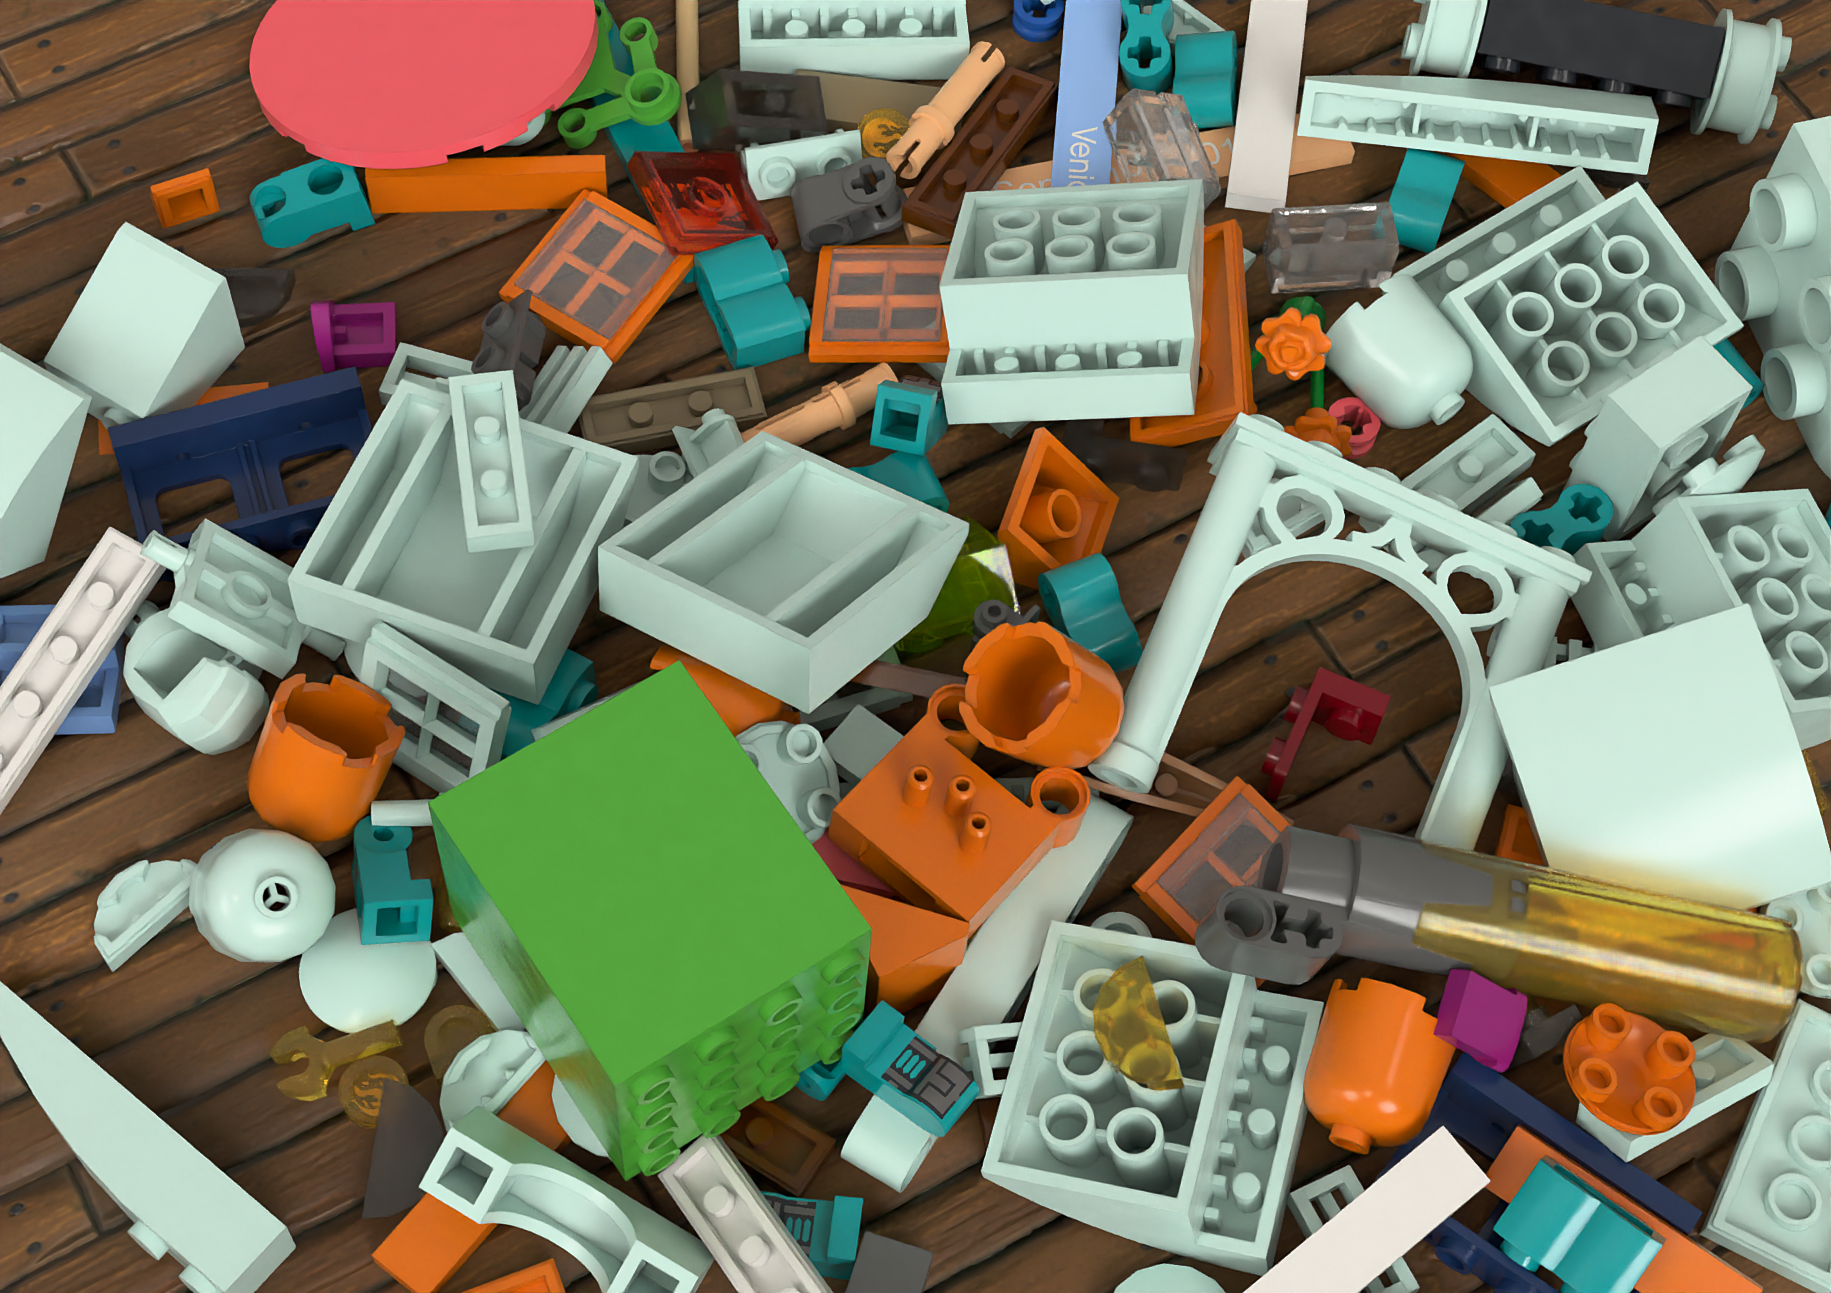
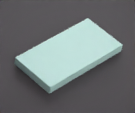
[1699,999,1831,1293]

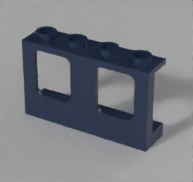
[108,366,372,583]
[1374,1052,1703,1293]

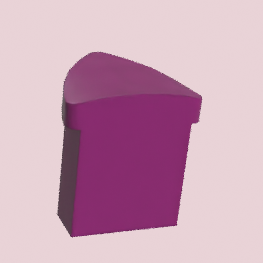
[310,300,398,372]
[1433,969,1528,1072]

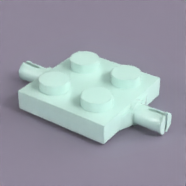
[140,518,347,679]

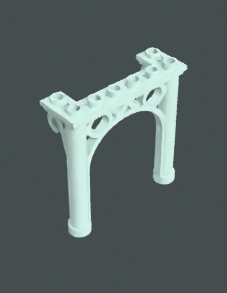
[1088,412,1593,852]

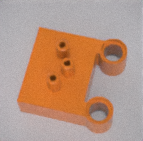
[827,683,1090,939]

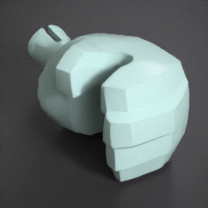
[123,600,269,755]

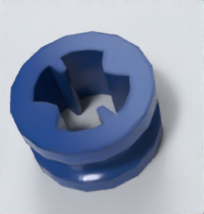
[1012,0,1064,43]

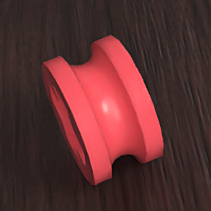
[1328,397,1381,459]

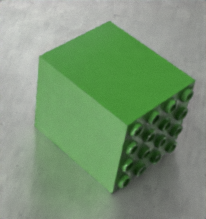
[428,660,872,1181]

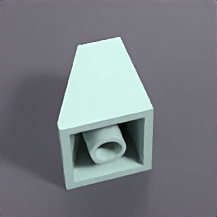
[44,222,245,430]

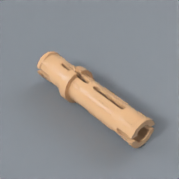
[886,41,1005,179]
[740,362,898,446]

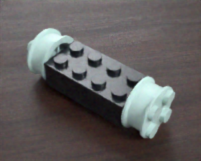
[1400,0,1792,145]

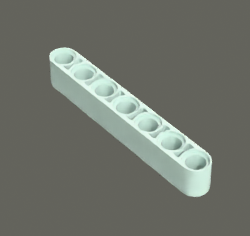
[840,792,1134,1193]

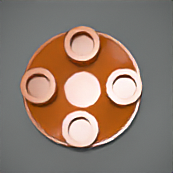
[1563,1003,1696,1135]

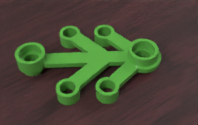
[543,0,682,149]

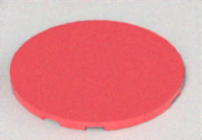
[249,0,599,169]

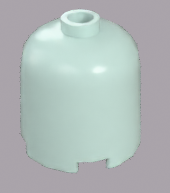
[1323,274,1473,429]
[189,829,336,963]

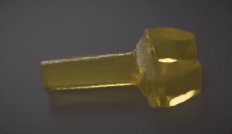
[269,1019,403,1101]

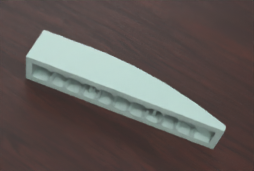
[1297,75,1659,175]
[0,981,296,1293]

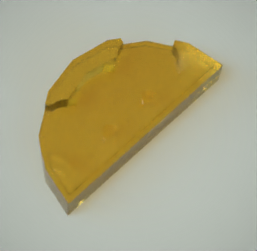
[1093,955,1185,1091]

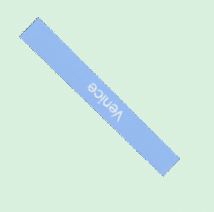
[1051,0,1122,187]

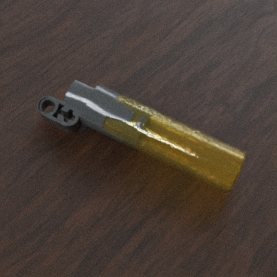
[1195,823,1804,1044]

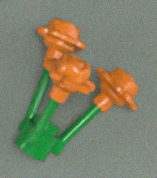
[1250,296,1352,457]

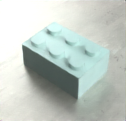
[1563,335,1753,542]

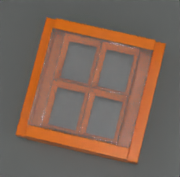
[499,188,698,365]
[808,245,951,363]
[1131,776,1291,988]

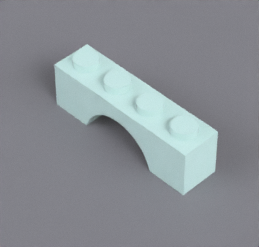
[419,1105,715,1293]

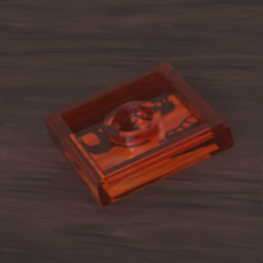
[627,151,779,255]

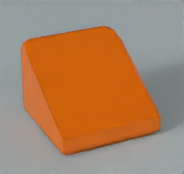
[150,168,220,229]

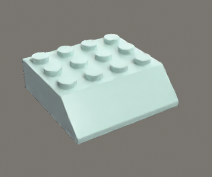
[287,379,639,705]
[598,431,969,714]

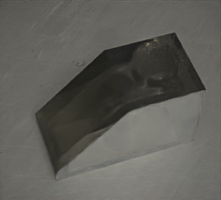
[685,69,828,152]

